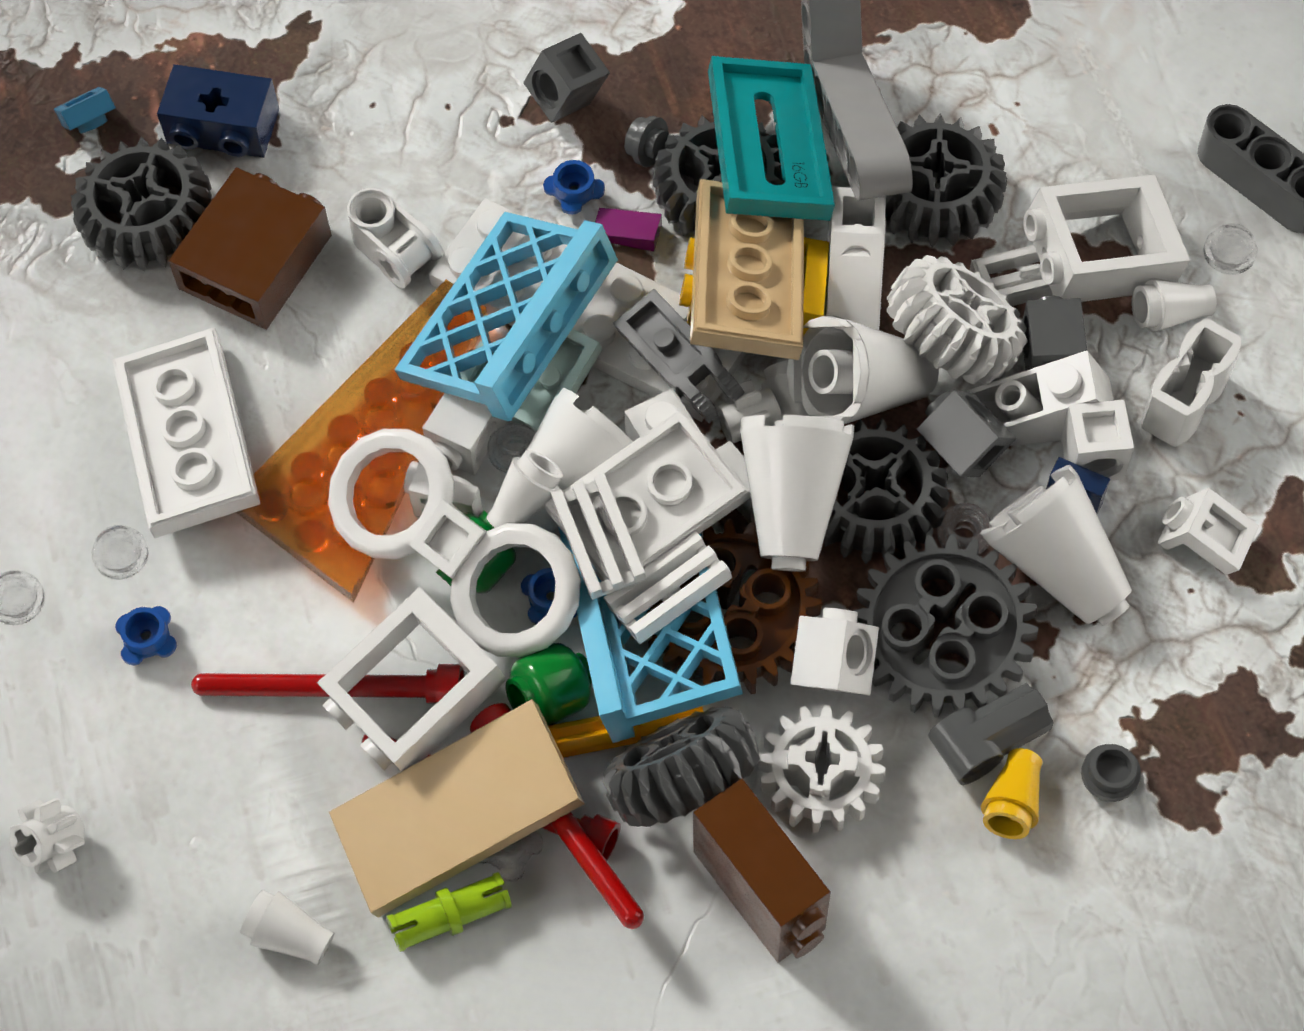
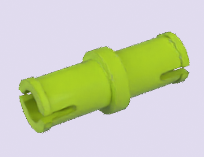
[386,872,512,952]

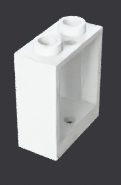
[1024,175,1191,302]
[317,586,507,772]

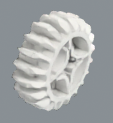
[887,255,1028,385]

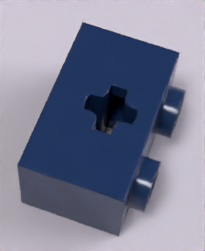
[157,64,279,158]

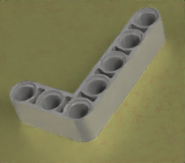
[801,0,913,201]

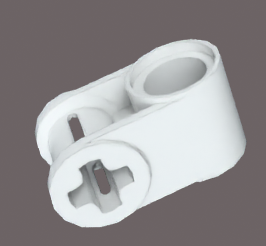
[347,188,444,288]

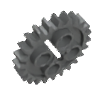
[853,534,1038,718]

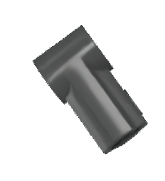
[928,683,1054,785]

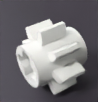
[716,379,782,443]
[10,798,85,874]

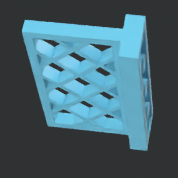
[394,212,618,422]
[558,527,743,743]

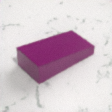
[595,207,662,252]

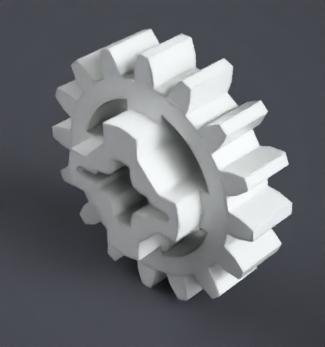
[758,705,886,833]

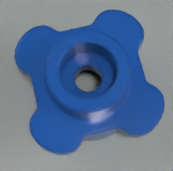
[543,160,605,215]
[521,568,578,625]
[115,606,177,666]

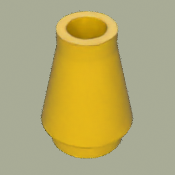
[981,748,1043,839]

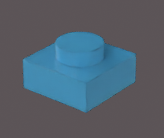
[54,87,116,134]

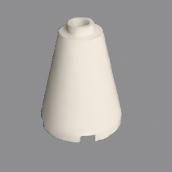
[787,316,939,424]
[524,388,633,532]
[740,415,854,572]
[980,465,1132,626]

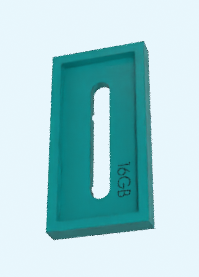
[708,56,835,221]

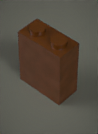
[168,167,332,330]
[693,779,831,963]

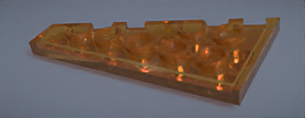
[235,279,487,603]

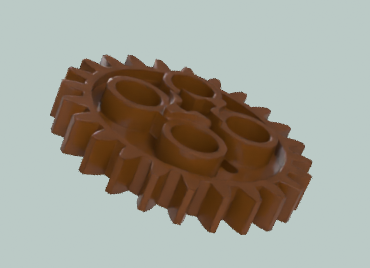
[645,519,822,695]

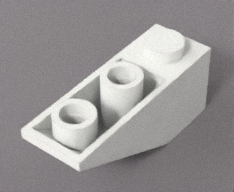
[825,187,886,330]
[967,351,1114,446]

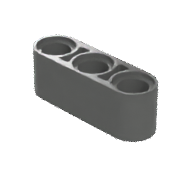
[1197,104,1304,234]

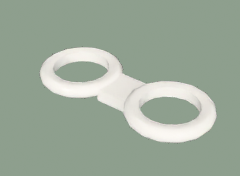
[328,429,581,657]

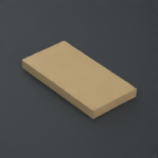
[690,179,804,360]
[329,699,585,918]

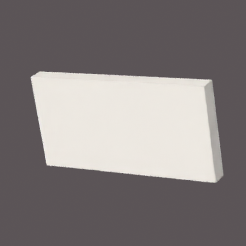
[113,327,261,539]

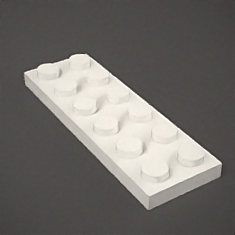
[429,198,747,422]

